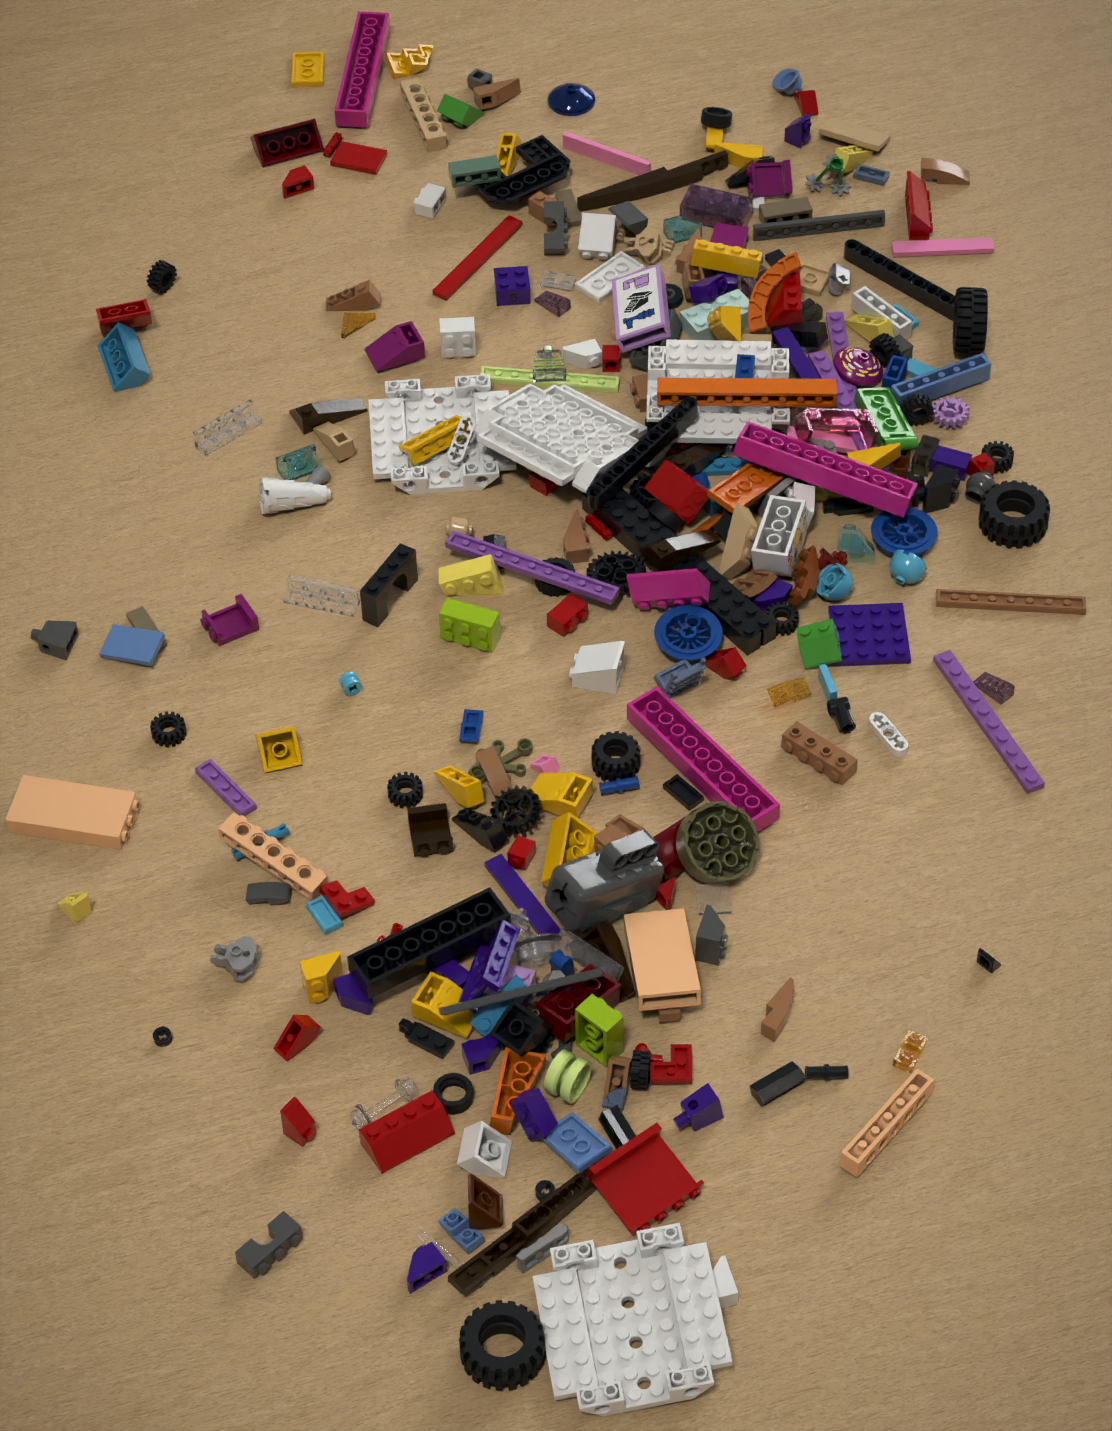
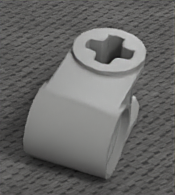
[828,263,851,296]

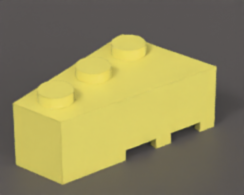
[439,554,504,596]

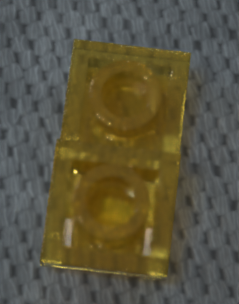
[767,678,812,707]
[892,1030,928,1073]

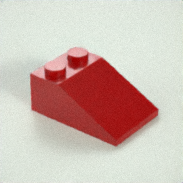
[644,459,709,523]

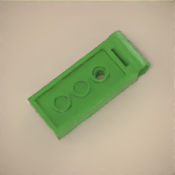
[854,387,918,451]

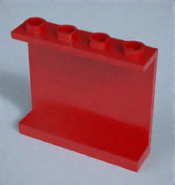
[586,1122,704,1237]

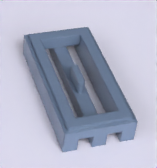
[853,164,890,186]

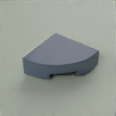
[602,1088,627,1110]

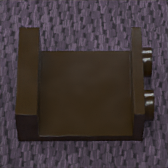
[407,803,453,857]

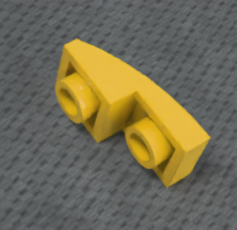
[705,126,723,151]

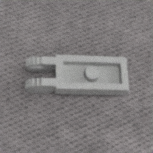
[516,1224,569,1273]

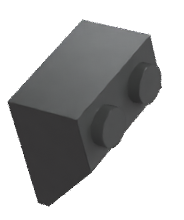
[695,905,728,966]

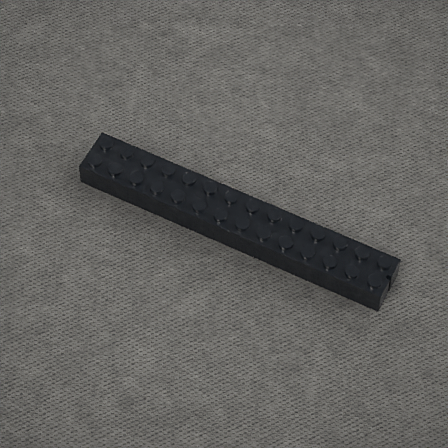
[582,488,777,656]

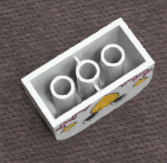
[751,495,807,577]

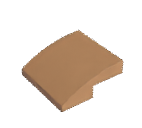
[733,569,777,597]

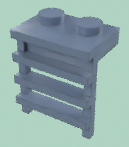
[654,658,706,698]

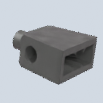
[31,620,79,660]

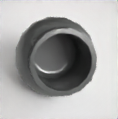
[965,472,996,505]

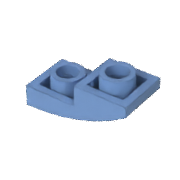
[438,1208,485,1254]

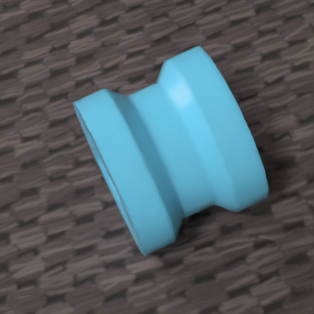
[339,672,362,696]

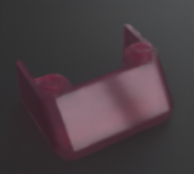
[793,407,879,449]

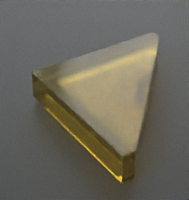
[341,312,376,338]

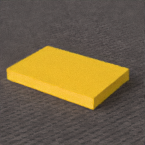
[291,52,324,87]

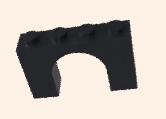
[360,543,418,627]

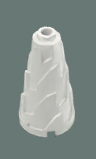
[259,477,331,514]

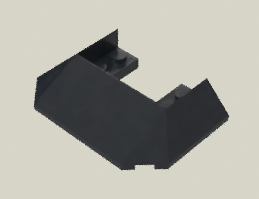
[473,135,571,203]

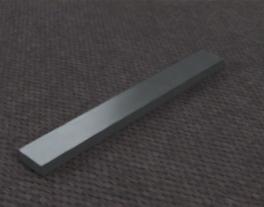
[753,210,885,241]
[438,968,603,1016]

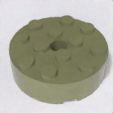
[676,801,759,884]

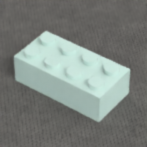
[680,289,749,340]

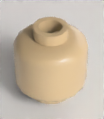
[446,517,473,536]

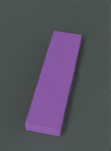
[195,759,257,817]

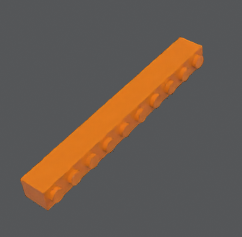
[657,378,837,407]

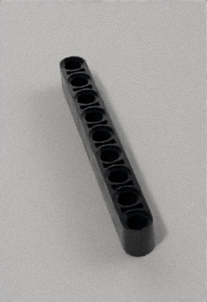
[844,239,955,321]
[587,397,698,509]

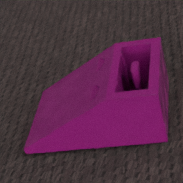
[364,321,425,372]

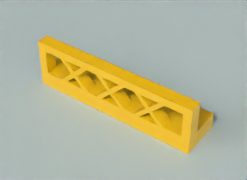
[398,415,470,466]

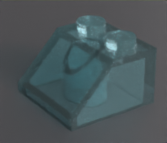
[275,444,318,480]
[837,524,876,555]

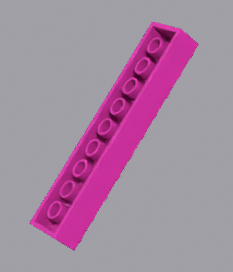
[335,11,390,128]
[733,421,918,518]
[627,686,780,832]

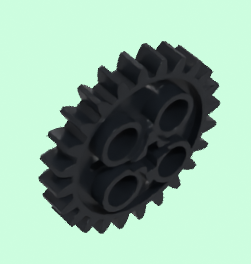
[586,551,646,596]

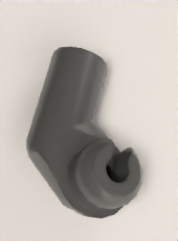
[551,1038,572,1059]

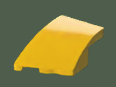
[385,44,433,78]

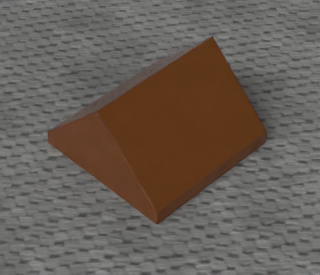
[468,1173,503,1228]

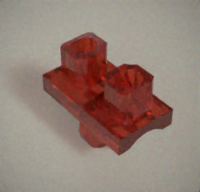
[818,548,848,571]

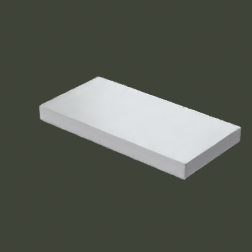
[575,251,646,304]

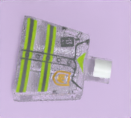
[533,346,566,382]

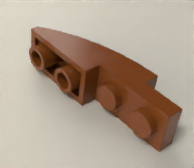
[788,545,819,607]

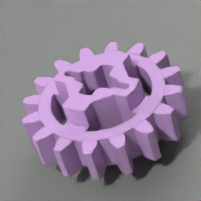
[932,396,970,428]

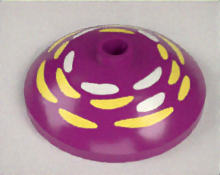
[833,347,883,386]

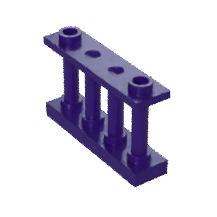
[458,920,520,1013]

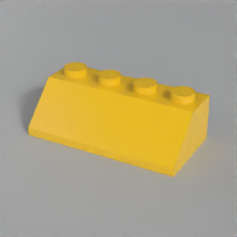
[691,239,763,278]
[541,812,597,887]

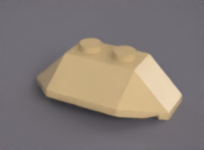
[719,503,759,579]

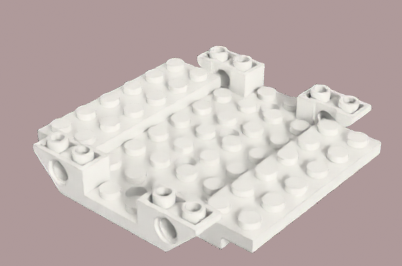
[646,339,790,444]
[368,374,516,495]
[473,384,648,493]
[533,1223,733,1416]

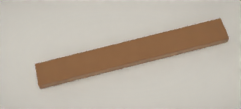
[936,589,1086,615]

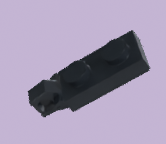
[822,497,874,516]
[398,1018,455,1059]

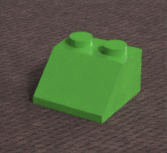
[437,94,485,127]
[796,619,842,670]

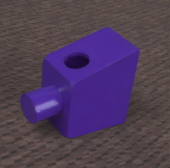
[673,1083,724,1131]

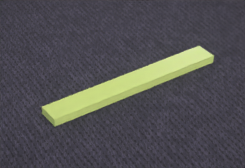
[480,366,620,393]

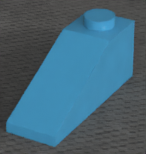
[470,974,527,1037]

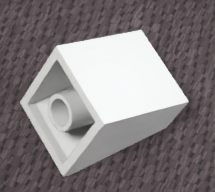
[578,213,617,260]
[569,641,625,694]

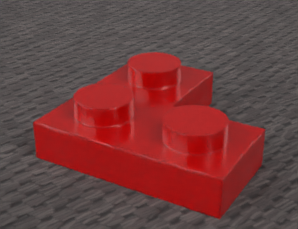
[319,880,375,918]
[650,1044,692,1084]

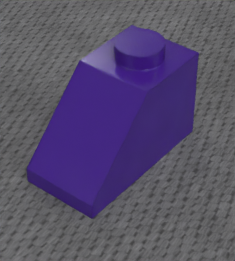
[407,1241,447,1294]

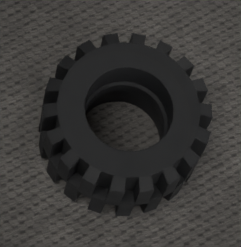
[591,731,640,781]

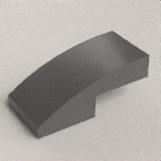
[246,882,291,906]

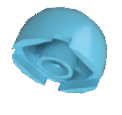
[889,550,928,585]
[816,563,853,601]

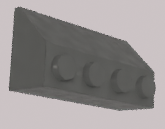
[629,309,682,371]

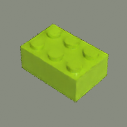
[439,597,501,653]
[575,994,623,1068]

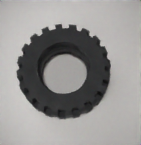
[953,287,988,354]
[978,480,1050,549]
[459,1300,545,1391]

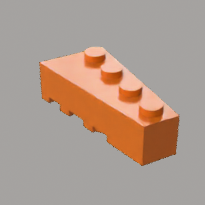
[489,1047,546,1134]

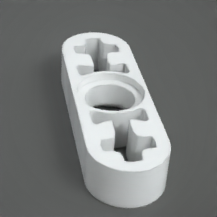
[447,415,476,466]
[869,712,908,757]

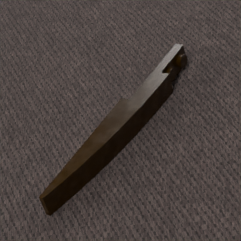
[577,150,728,212]
[448,1155,607,1295]

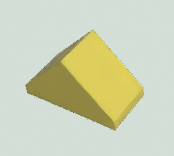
[57,892,92,923]

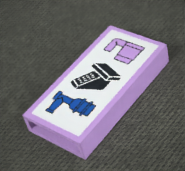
[612,264,671,353]

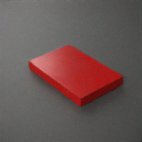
[330,141,387,175]

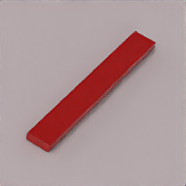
[432,215,523,301]

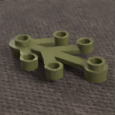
[468,738,533,783]

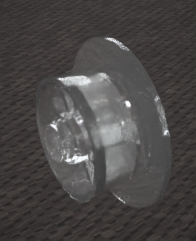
[512,933,562,968]

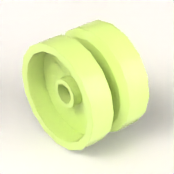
[543,1049,592,1104]

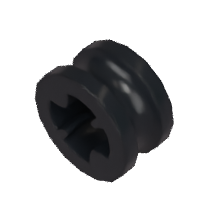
[153,1026,173,1047]
[535,1180,555,1201]

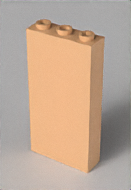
[5,775,140,850]
[623,908,701,1011]

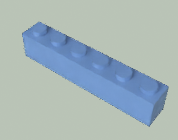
[891,353,992,406]

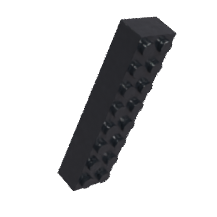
[347,887,511,1000]

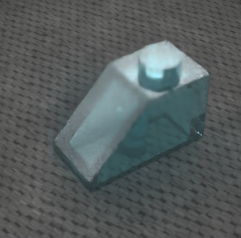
[663,216,702,244]

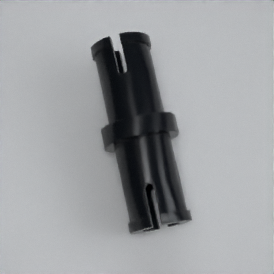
[805,1064,849,1081]

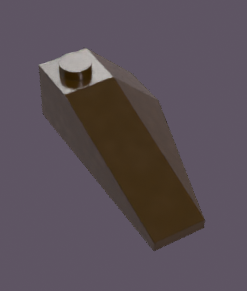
[289,398,368,435]
[654,443,728,476]
[639,529,721,571]
[569,922,635,1003]

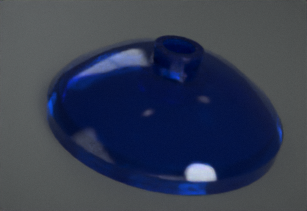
[548,83,595,116]

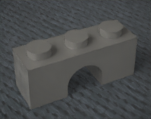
[544,201,568,255]
[235,1211,303,1279]

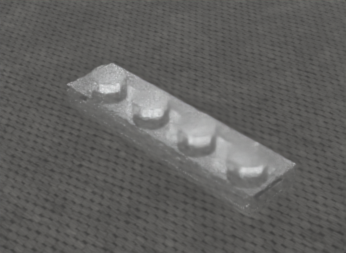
[553,928,624,982]

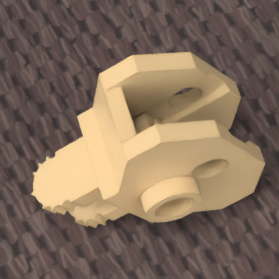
[624,226,663,264]

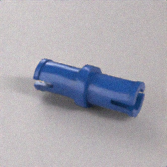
[599,776,640,795]

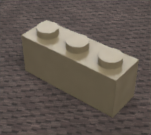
[759,197,813,224]

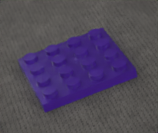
[828,603,911,667]

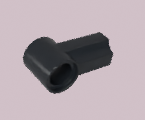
[827,697,856,734]

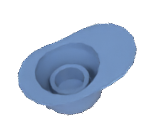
[772,68,802,95]

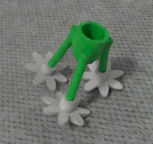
[805,153,851,196]

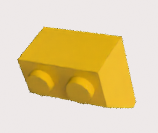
[707,306,742,341]
[255,725,302,773]
[300,951,343,1004]

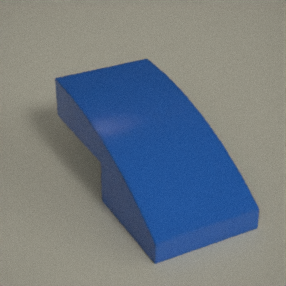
[459,709,484,743]

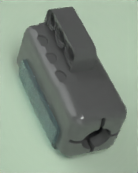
[545,830,664,932]

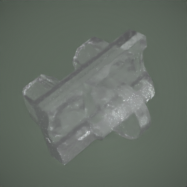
[510,908,533,944]

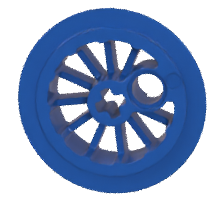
[871,507,938,558]
[654,605,723,664]

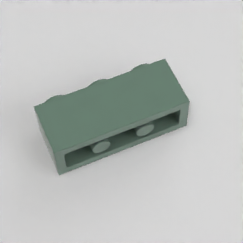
[448,155,501,188]

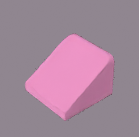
[530,754,560,773]

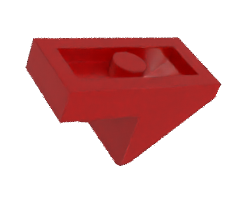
[794,90,818,116]
[655,877,675,910]

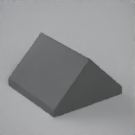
[608,201,648,235]

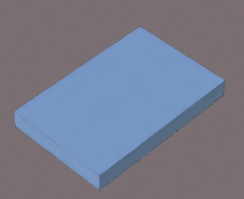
[99,624,165,666]
[540,1112,612,1174]

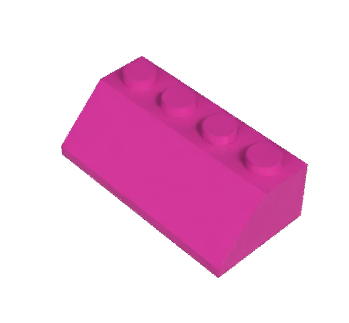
[627,568,710,610]

